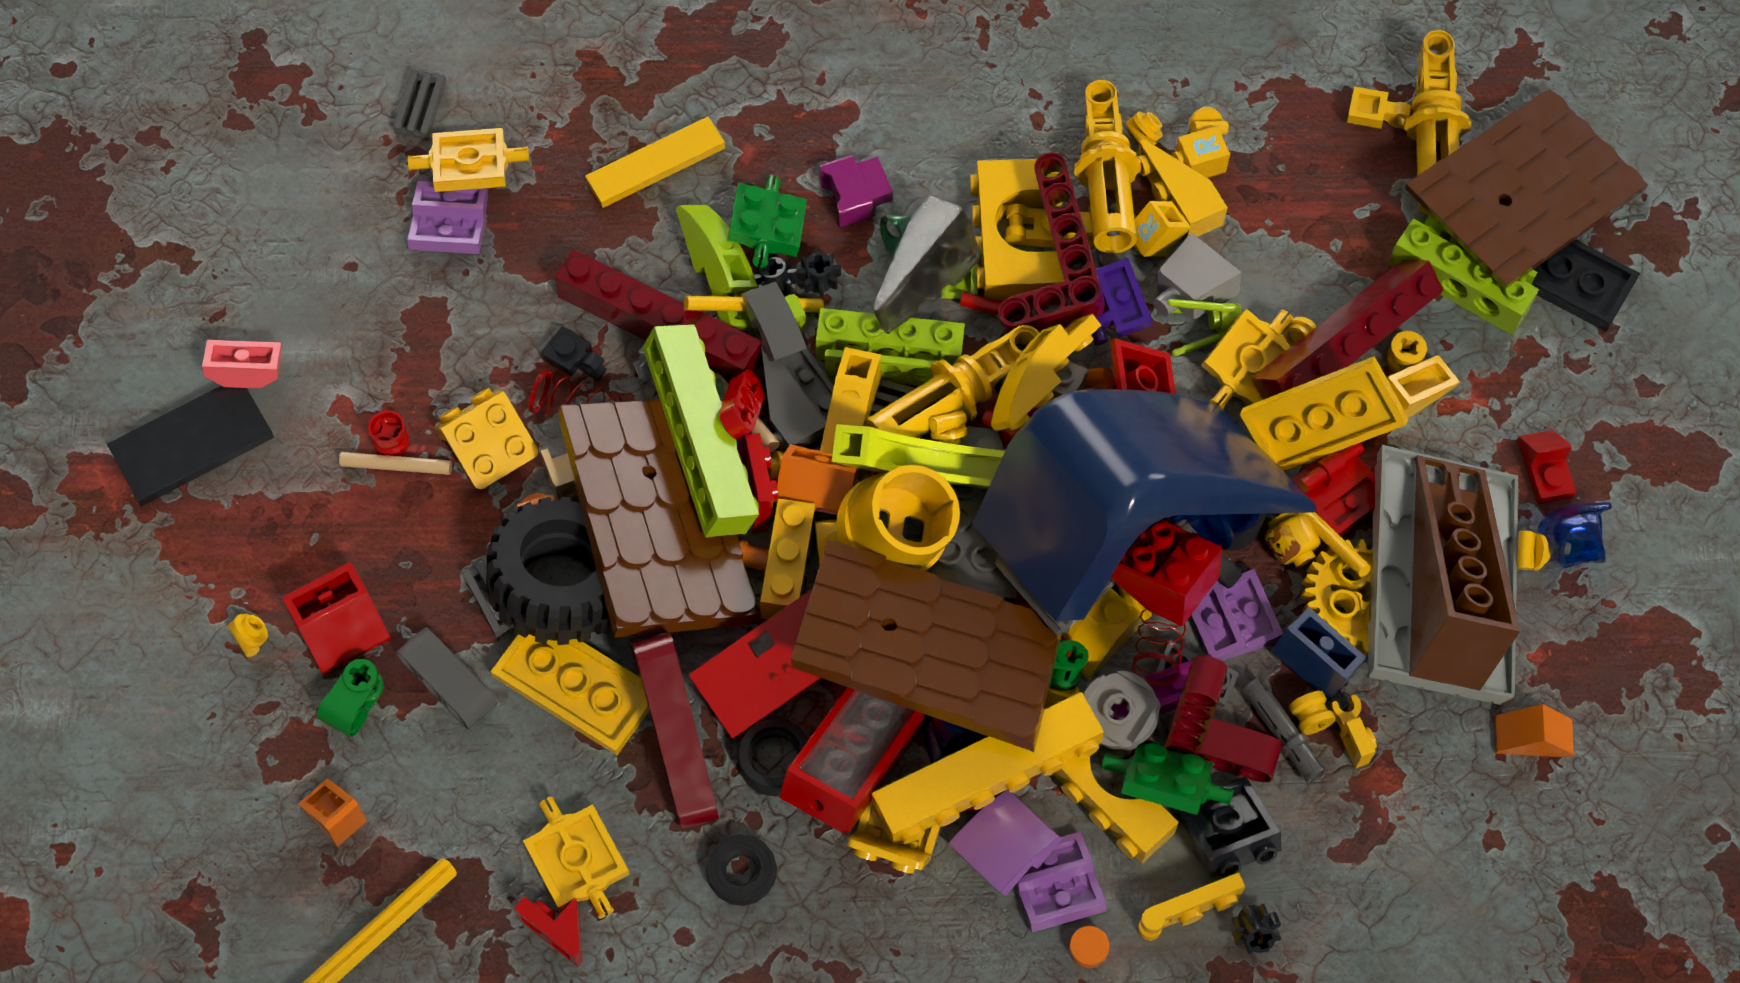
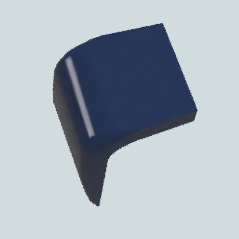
[972,389,1316,621]

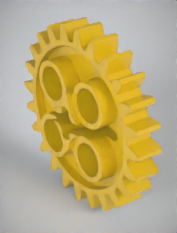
[1300,539,1373,656]

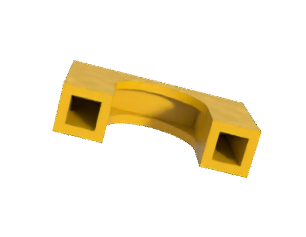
[970,159,1064,301]

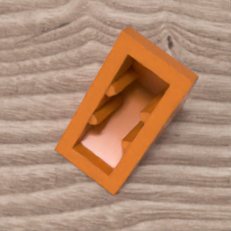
[1494,704,1574,758]
[298,778,367,847]

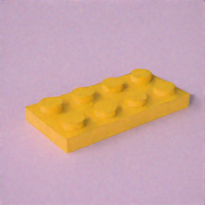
[1240,356,1409,471]
[490,634,649,756]

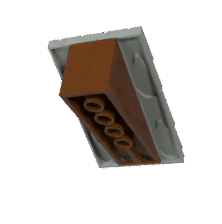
[1368,445,1520,706]

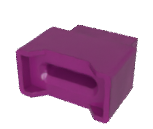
[819,155,893,228]

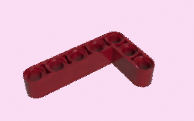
[998,152,1105,334]
[629,633,719,829]
[1165,655,1282,783]

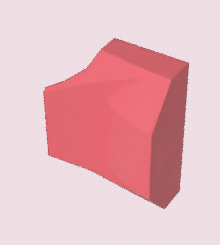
[202,340,282,388]

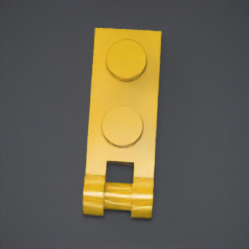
[1005,204,1096,250]
[1138,872,1246,941]

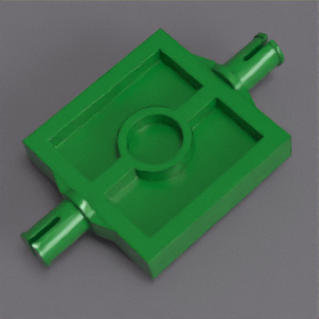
[727,175,807,268]
[1101,743,1234,815]

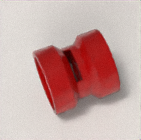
[368,410,410,456]

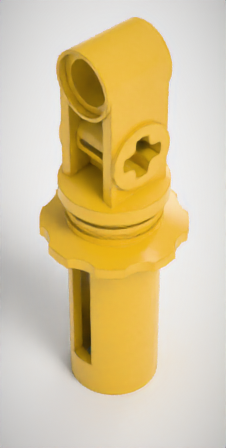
[1404,30,1471,215]
[1074,80,1141,254]
[864,325,1039,438]

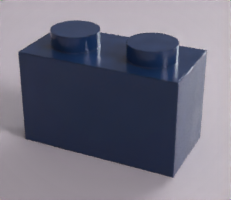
[1271,607,1367,701]

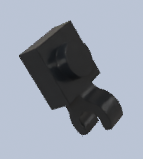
[541,326,607,381]

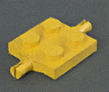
[408,128,529,192]
[1201,309,1293,410]
[523,797,630,919]

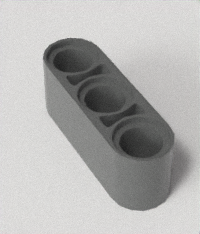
[396,627,497,729]

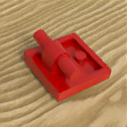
[740,433,778,534]
[1291,443,1375,536]

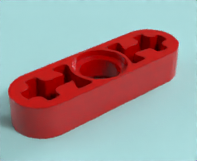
[719,369,765,439]

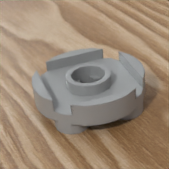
[1084,671,1160,750]

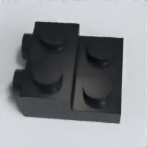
[1176,776,1282,879]

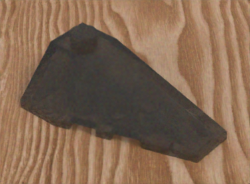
[872,196,982,334]

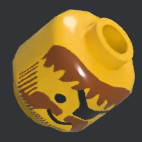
[1265,513,1321,568]

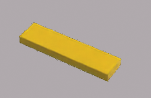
[585,116,726,208]

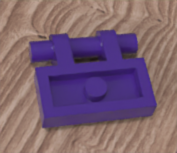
[1079,258,1153,346]

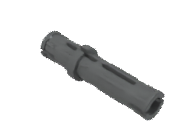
[1241,677,1328,784]

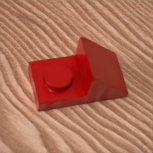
[1517,430,1576,504]
[514,896,583,968]

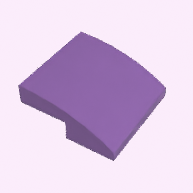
[407,181,488,254]
[1192,569,1283,661]
[948,789,1062,896]
[1015,831,1107,933]

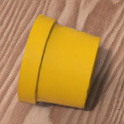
[836,465,960,572]

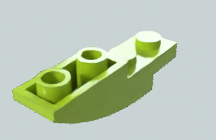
[676,205,758,331]

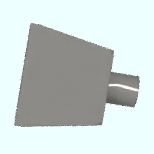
[1153,233,1242,319]

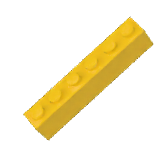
[872,692,1104,845]

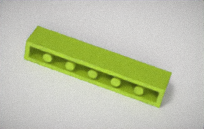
[643,325,759,537]

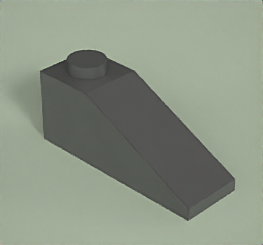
[761,345,826,453]

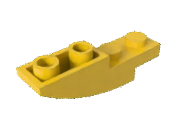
[991,314,1101,431]

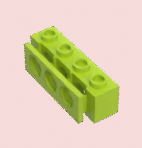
[1388,214,1539,336]
[816,308,965,386]

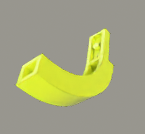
[831,424,1006,489]

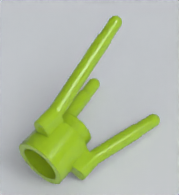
[1167,299,1242,356]

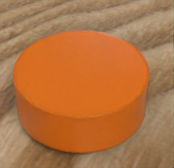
[1069,926,1110,968]

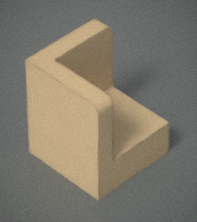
[541,448,578,501]

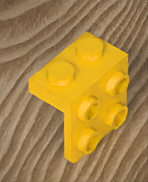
[433,388,538,489]
[847,801,941,874]

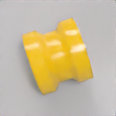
[1386,331,1427,373]
[1289,691,1336,735]

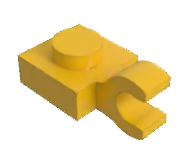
[1347,86,1411,129]
[1330,694,1377,769]

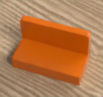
[777,444,860,512]

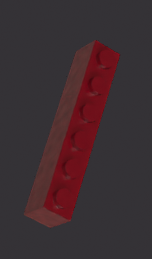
[554,249,762,382]
[1251,260,1444,400]

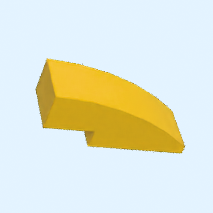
[1387,355,1460,418]

